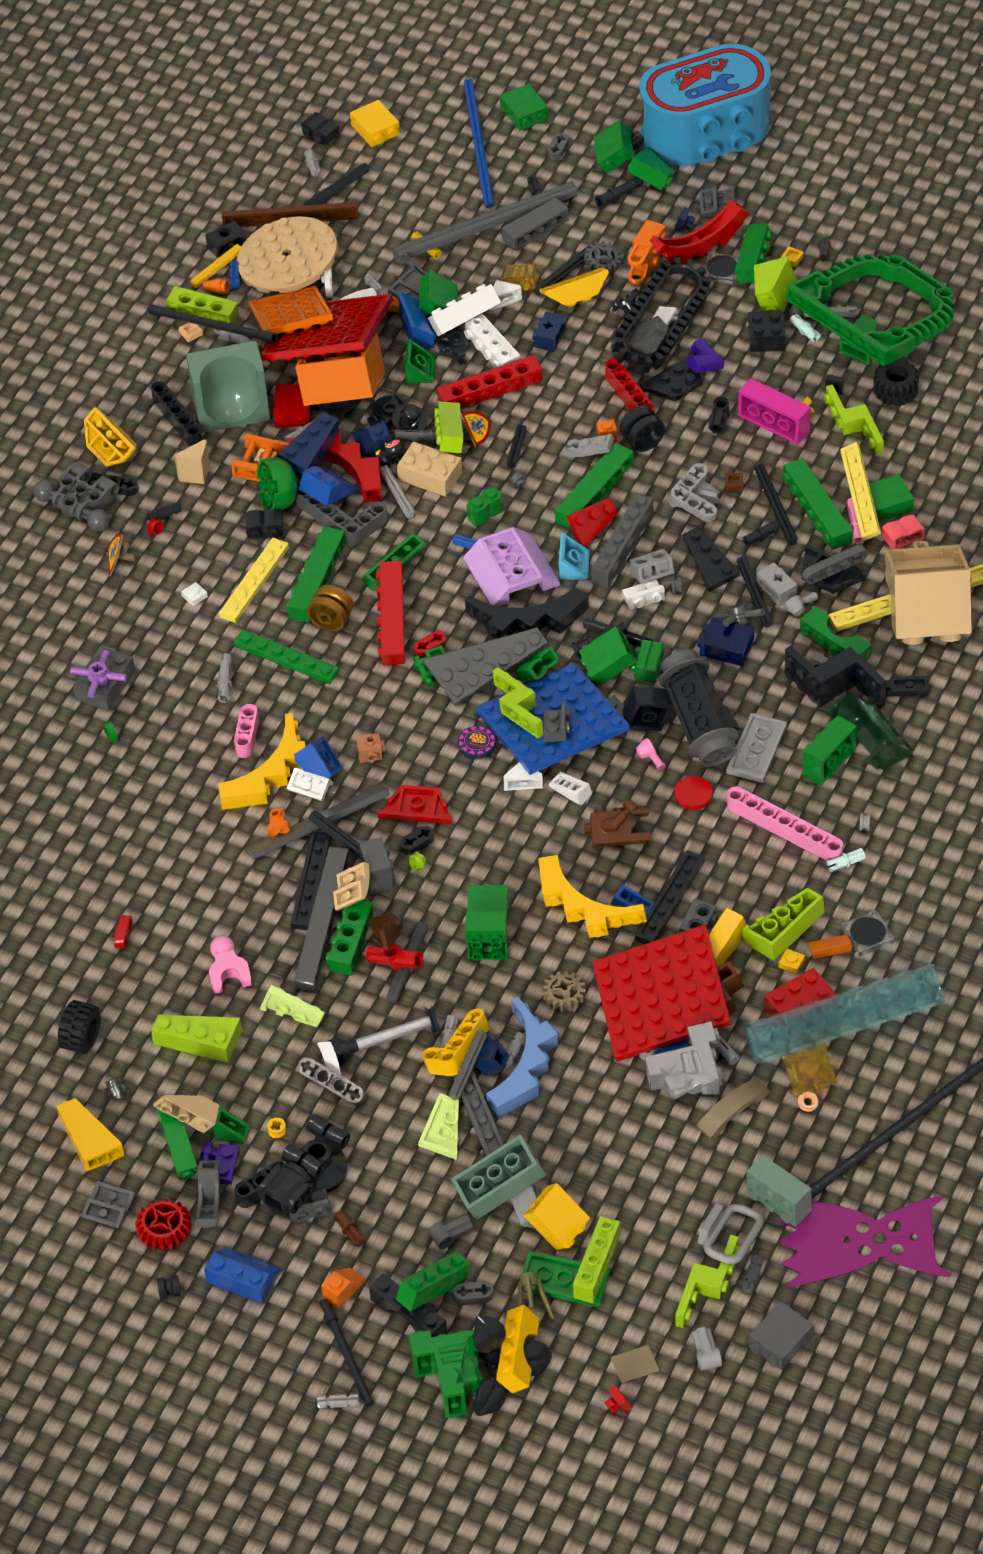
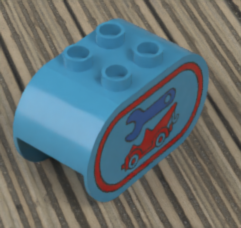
[639,44,771,166]

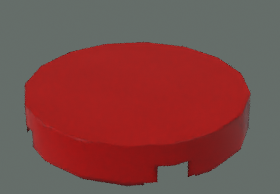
[674,776,713,810]

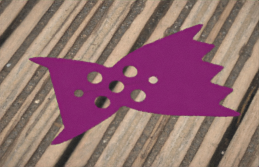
[778,1196,952,1288]

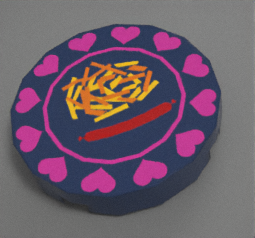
[458,726,496,759]

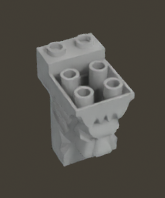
[645,1022,722,1099]

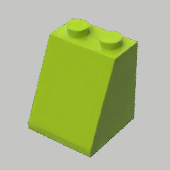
[754,257,797,312]

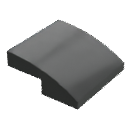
[699,187,736,218]
[81,1181,137,1229]

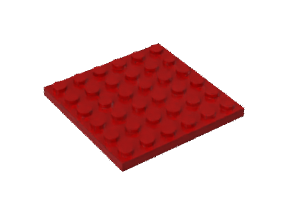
[592,925,732,1062]

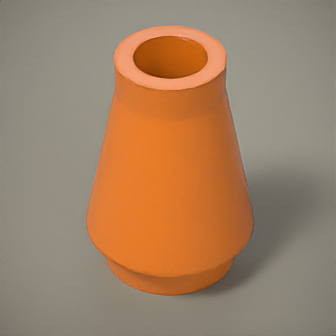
[203,278,230,295]

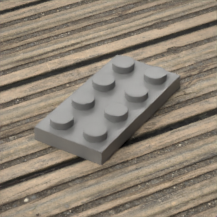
[727,713,787,783]

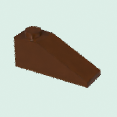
[370,913,402,950]

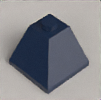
[352,417,394,458]

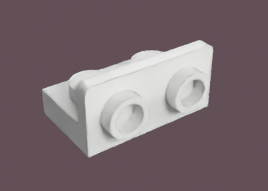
[622,579,665,610]
[287,768,333,802]

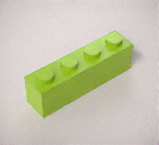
[434,401,463,453]

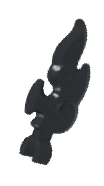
[435,328,469,365]

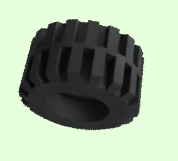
[874,359,919,406]
[58,1000,101,1054]

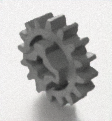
[584,241,622,275]

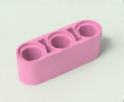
[234,704,259,758]

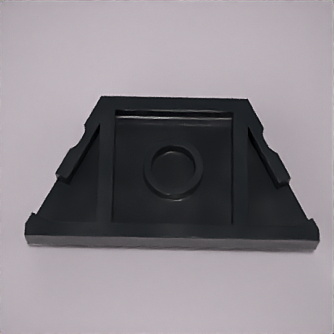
[640,353,703,401]
[802,544,867,594]

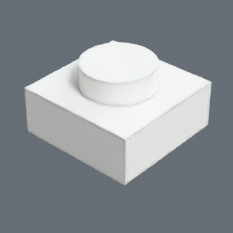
[181,582,208,606]

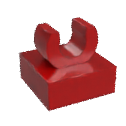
[605,1385,633,1413]

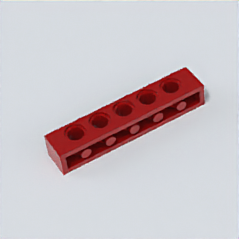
[436,355,543,409]

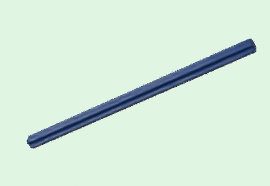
[464,79,493,208]

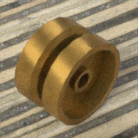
[307,585,354,632]

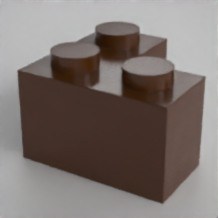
[718,961,745,1015]

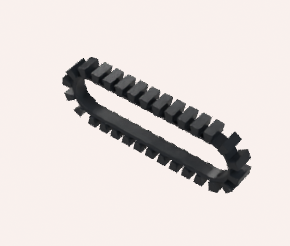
[611,257,711,373]

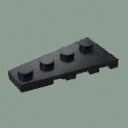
[683,527,740,592]

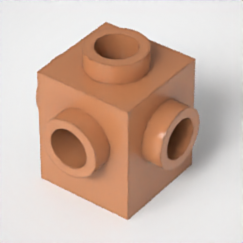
[356,733,385,763]

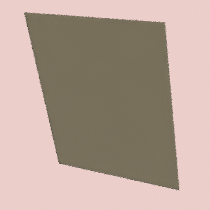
[610,1345,660,1384]

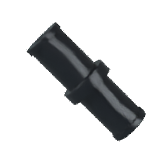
[742,521,778,547]

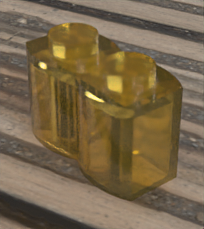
[500,264,540,290]

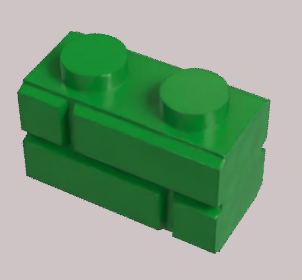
[631,640,664,683]

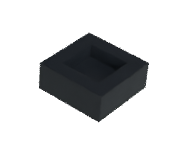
[825,374,844,395]

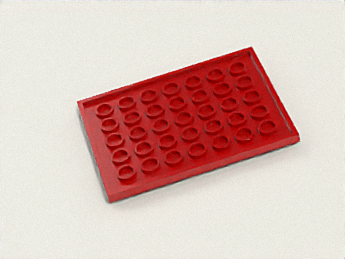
[261,293,393,362]

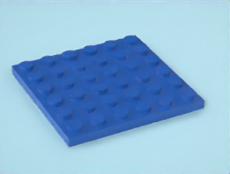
[476,663,630,775]

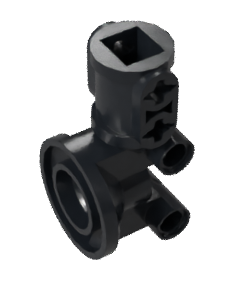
[258,1115,350,1216]

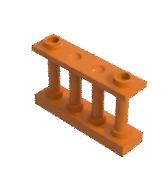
[232,433,301,485]

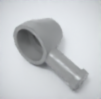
[784,592,818,616]

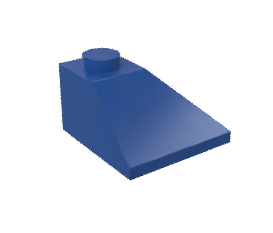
[293,736,343,778]

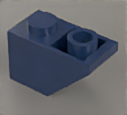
[474,1032,509,1076]

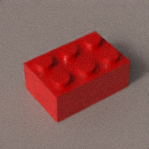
[764,967,837,1036]

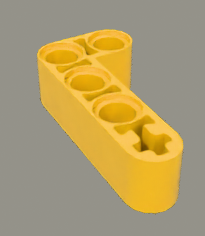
[422,1008,490,1076]

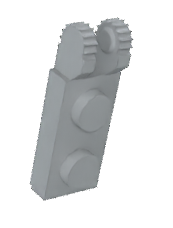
[564,434,614,458]

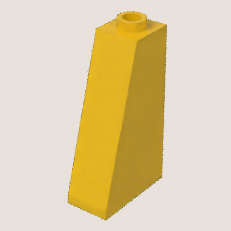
[709,908,747,968]
[56,1098,124,1172]

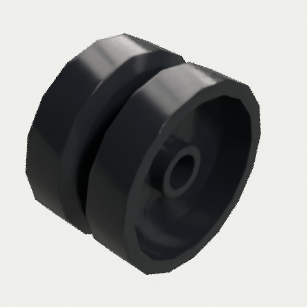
[619,405,665,452]

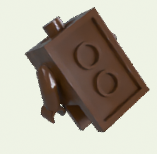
[584,799,652,848]

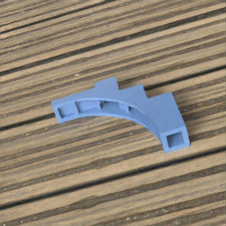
[486,997,559,1118]

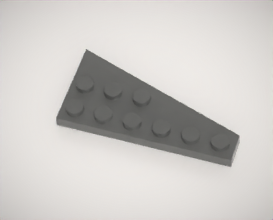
[423,628,548,706]

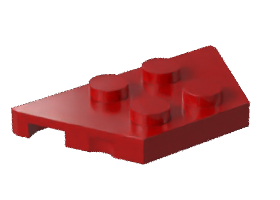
[378,785,452,824]

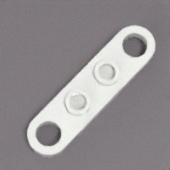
[321,267,333,299]

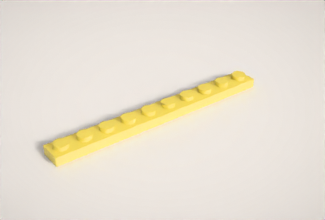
[828,564,983,632]

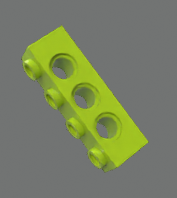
[166,286,239,324]
[573,1216,621,1304]

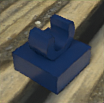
[674,206,696,231]

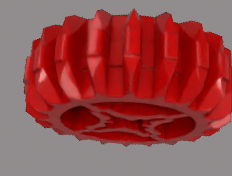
[135,1198,192,1252]

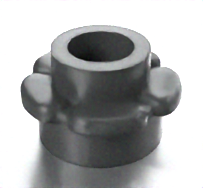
[510,472,527,488]

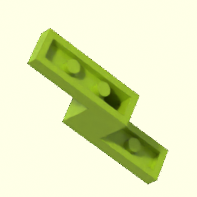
[823,385,884,455]
[492,667,543,738]
[675,1235,740,1328]

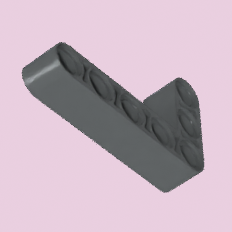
[296,485,388,546]

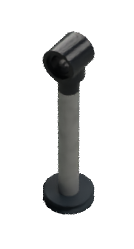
[327,1006,440,1066]

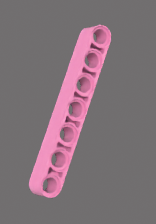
[727,787,843,861]

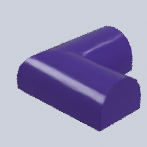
[686,338,724,373]

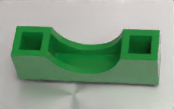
[800,607,872,661]

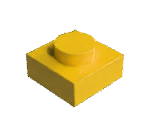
[781,246,804,267]
[778,949,805,974]

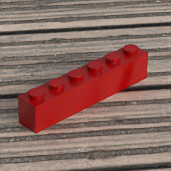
[376,561,405,665]

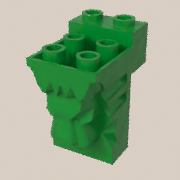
[465,885,508,961]
[409,1330,483,1418]

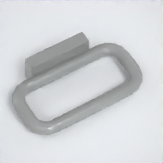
[698,1203,764,1264]

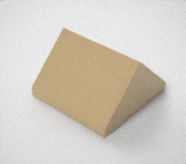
[174,439,210,484]

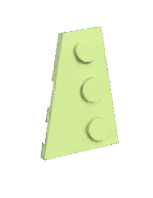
[260,985,325,1027]
[418,1093,459,1160]

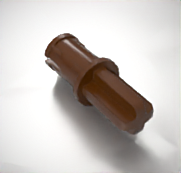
[334,1210,365,1247]

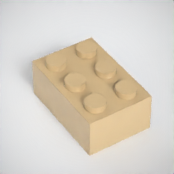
[397,441,462,497]

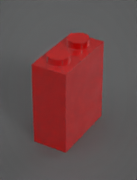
[274,384,312,427]

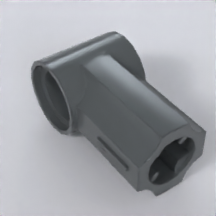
[428,1213,473,1249]

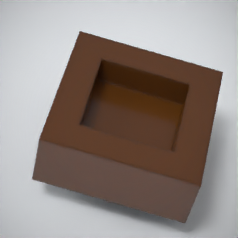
[725,473,743,491]

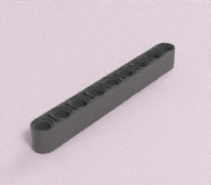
[295,846,350,991]

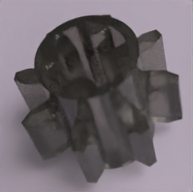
[103,1076,129,1101]

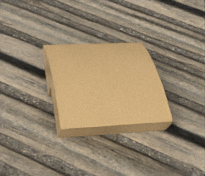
[333,862,370,911]

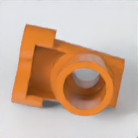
[267,808,290,837]

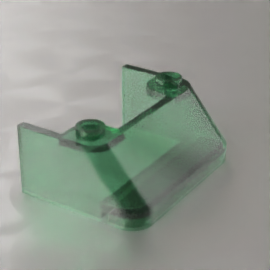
[825,691,914,770]

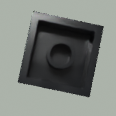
[748,310,786,352]
[622,686,673,731]

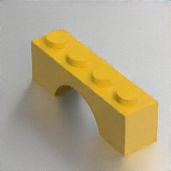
[496,1305,540,1393]

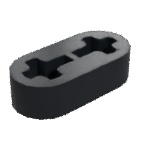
[400,826,434,855]

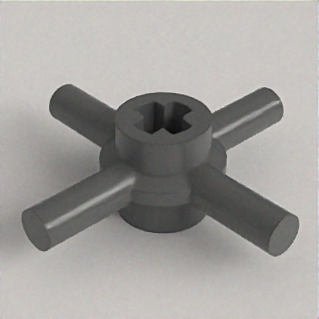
[713,604,765,626]

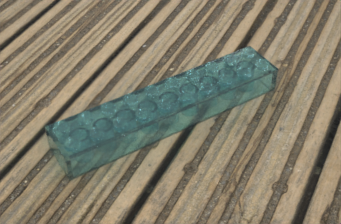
[743,964,945,1063]

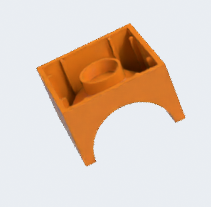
[295,332,385,406]

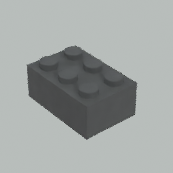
[73,646,135,711]

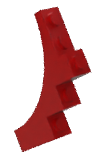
[649,200,750,265]
[287,429,382,502]

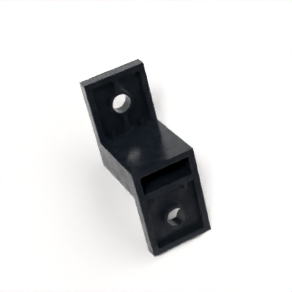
[784,645,887,709]

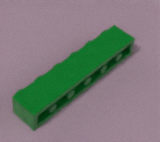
[554,443,634,530]
[782,458,852,550]
[286,526,346,623]

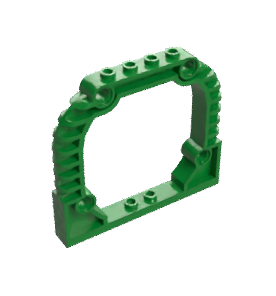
[786,254,954,367]

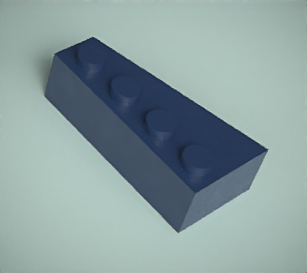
[278,411,339,481]

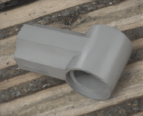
[692,1327,722,1371]

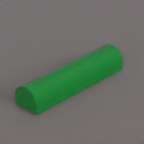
[363,533,426,591]

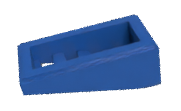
[611,884,654,916]

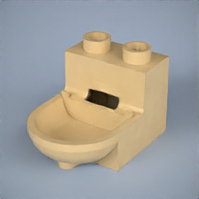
[885,541,972,645]

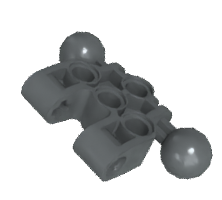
[33,461,120,532]

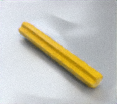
[190,244,242,288]

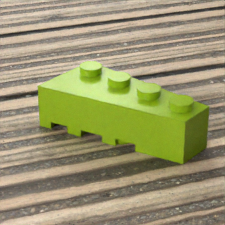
[742,888,825,961]
[151,1015,242,1063]

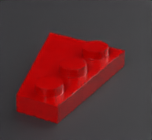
[566,497,618,547]

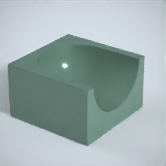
[186,341,270,433]

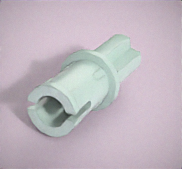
[826,848,866,873]

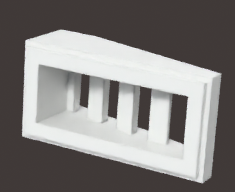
[549,772,592,805]

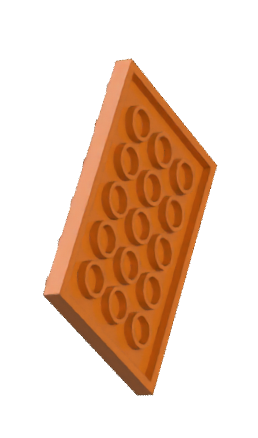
[248,285,333,335]

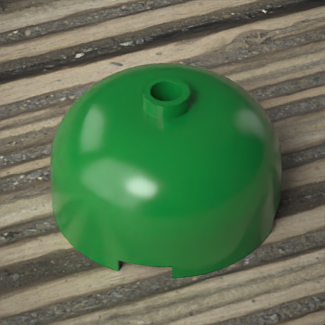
[256,457,298,511]

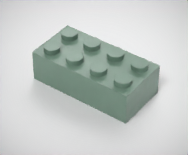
[451,1134,546,1220]

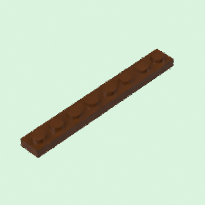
[222,202,359,227]

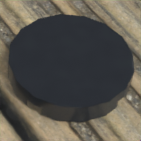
[372,395,407,425]

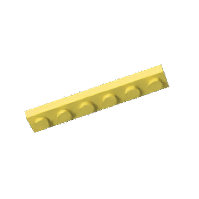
[840,442,881,541]
[219,538,289,623]

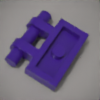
[197,1141,240,1185]

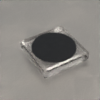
[704,252,739,285]
[841,910,895,957]

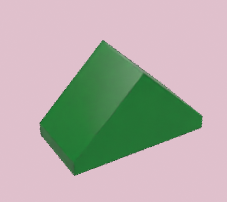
[213,1106,250,1143]

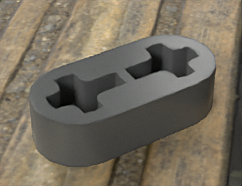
[548,133,568,161]
[454,1281,494,1305]

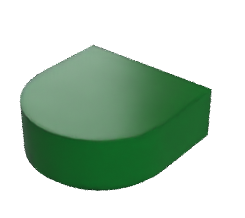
[103,720,118,744]

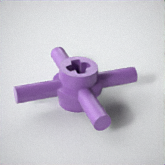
[70,650,127,698]

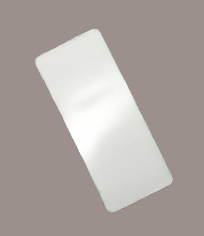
[317,1042,341,1077]

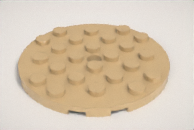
[237,217,338,293]

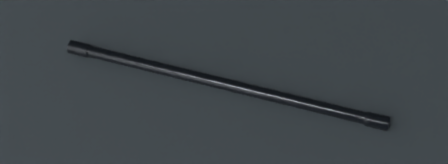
[809,1058,983,1199]

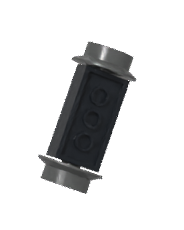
[659,649,739,767]

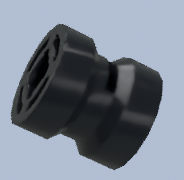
[157,1275,181,1299]

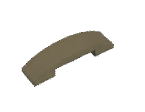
[697,1079,770,1139]

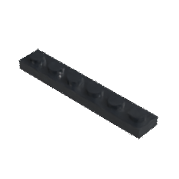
[290,831,331,930]
[635,850,705,944]

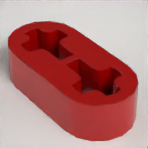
[414,631,446,658]
[114,915,133,949]

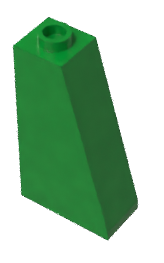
[157,1108,197,1179]

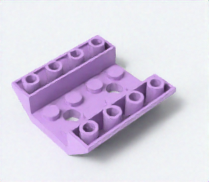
[463,527,560,606]

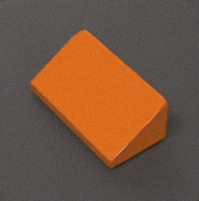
[808,934,852,960]

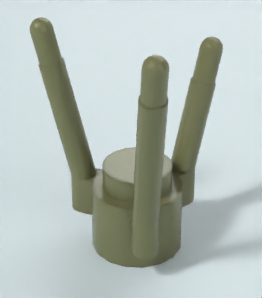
[518,1272,555,1320]

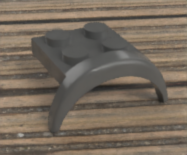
[388,252,446,300]

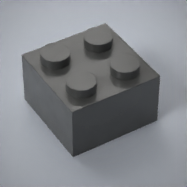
[359,837,396,896]

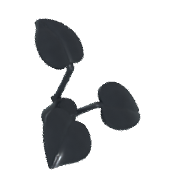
[473,1316,552,1416]

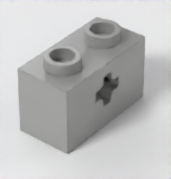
[756,563,798,607]

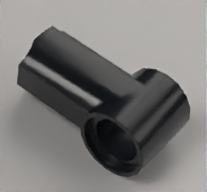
[709,397,729,434]

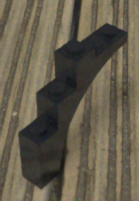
[465,587,589,639]

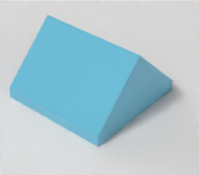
[559,533,590,580]

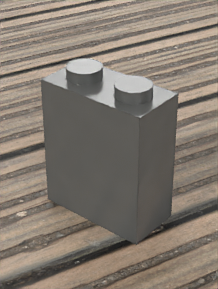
[617,316,669,363]
[748,1301,814,1370]

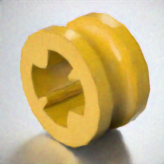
[267,1118,286,1138]

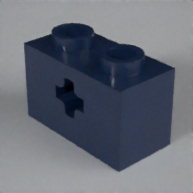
[532,312,566,352]

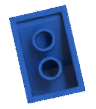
[299,466,359,506]

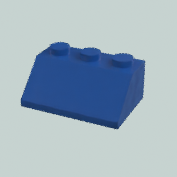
[398,292,436,350]
[204,1247,281,1304]

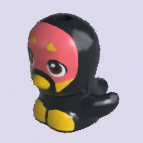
[375,439,404,468]

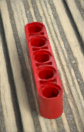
[605,359,655,413]

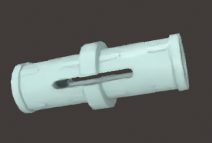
[790,314,821,343]

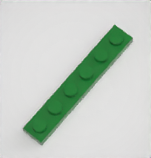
[233,629,339,685]

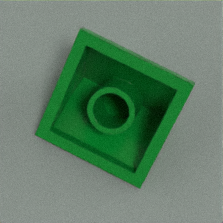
[405,339,435,383]

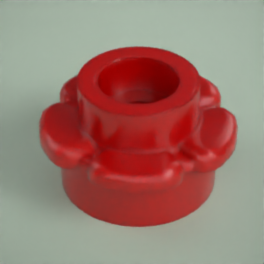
[147,518,164,535]

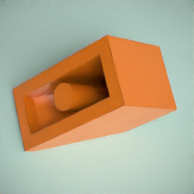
[321,1267,366,1309]

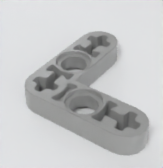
[670,463,717,522]

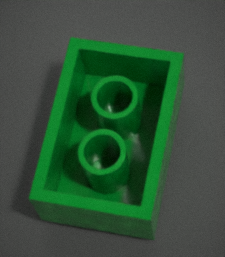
[802,716,857,786]

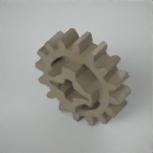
[542,971,586,1012]

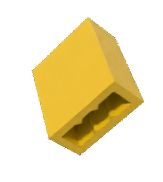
[350,100,400,147]
[523,1183,590,1250]

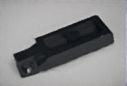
[886,676,929,696]

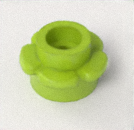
[409,852,426,870]

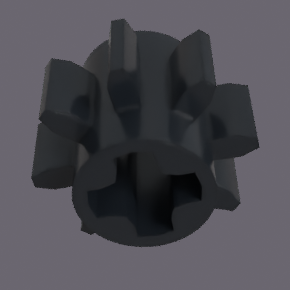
[630,131,645,151]

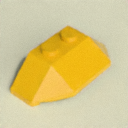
[539,267,609,307]
[84,407,136,467]

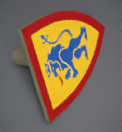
[460,411,490,447]
[108,533,134,576]

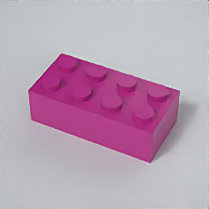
[738,378,811,444]

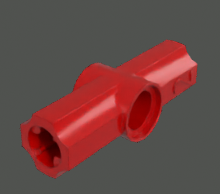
[366,944,423,970]

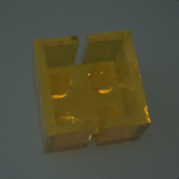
[782,1044,837,1095]

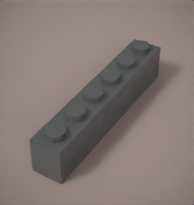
[591,493,653,589]

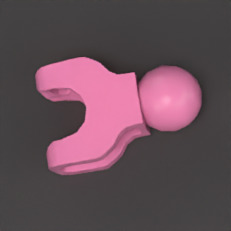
[209,936,252,994]

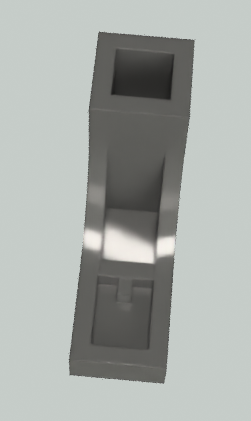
[195,1161,221,1229]

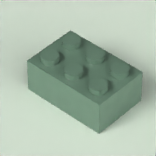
[746,1155,812,1227]

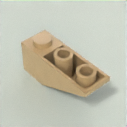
[153,1095,219,1133]

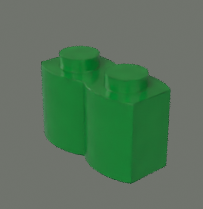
[467,487,503,527]
[516,647,559,683]

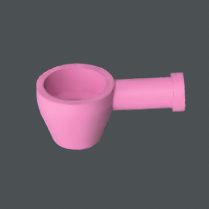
[635,738,666,771]

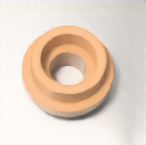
[798,1091,818,1112]

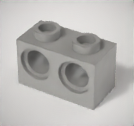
[630,549,674,584]

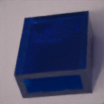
[697,617,754,666]

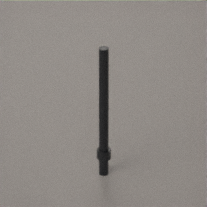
[319,1299,374,1407]

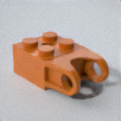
[628,220,667,285]

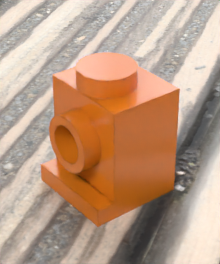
[596,419,618,447]

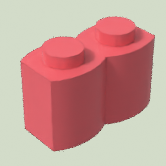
[882,515,925,550]

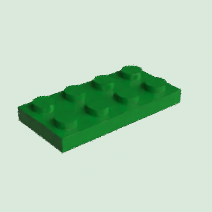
[518,1251,610,1307]

